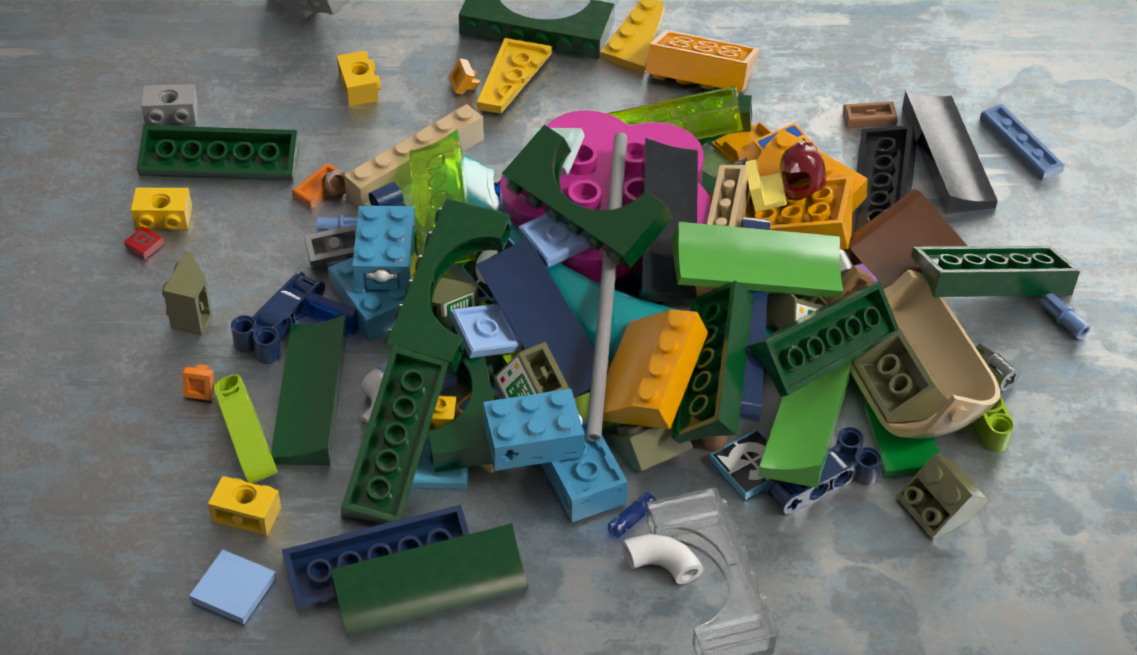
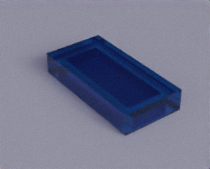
[304,291,359,334]

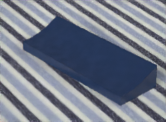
[475,237,609,398]
[282,504,469,611]

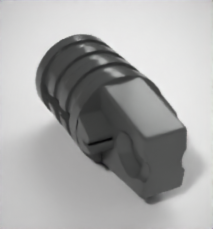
[976,344,1020,391]

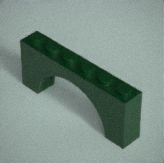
[458,0,615,59]
[502,124,673,268]
[385,198,512,374]
[428,316,499,473]

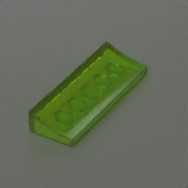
[606,86,743,139]
[409,129,475,264]

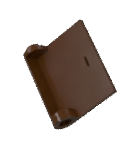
[843,189,967,289]

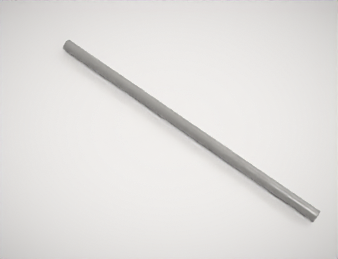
[586,133,628,442]

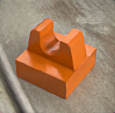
[182,364,214,401]

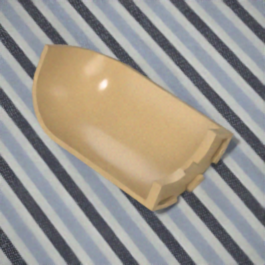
[834,270,1000,439]

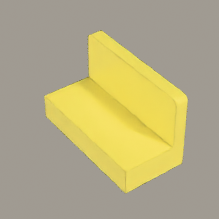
[746,159,787,212]

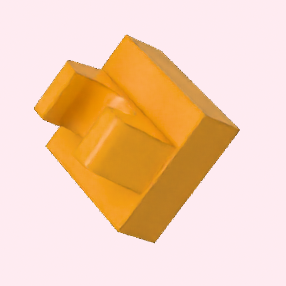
[448,58,480,95]

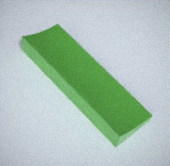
[671,222,843,298]
[758,361,852,488]

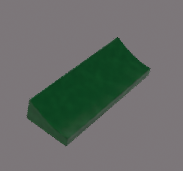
[137,125,300,180]
[911,246,1080,297]
[672,280,754,444]
[747,282,899,397]
[271,315,347,466]
[341,346,449,524]
[331,523,528,638]

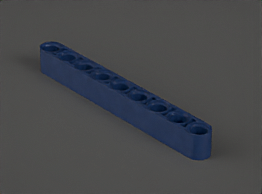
[739,217,771,422]

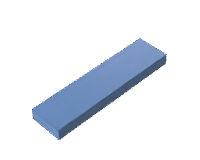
[980,104,1065,180]

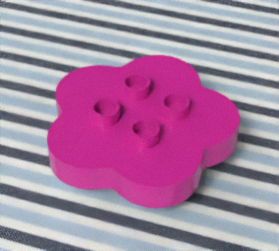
[500,110,711,283]

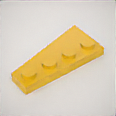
[600,0,665,74]
[477,38,552,114]

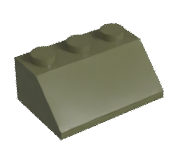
[853,329,948,422]

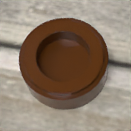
[322,170,346,197]

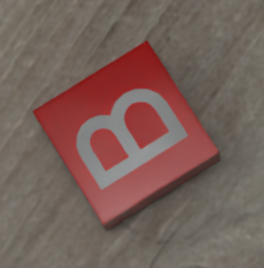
[124,226,164,259]

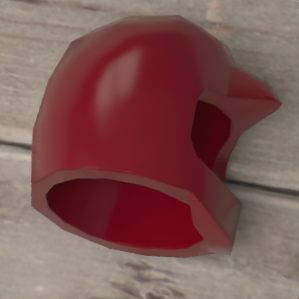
[780,141,827,200]

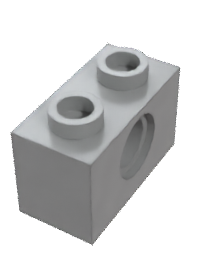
[141,84,198,125]
[305,224,357,267]

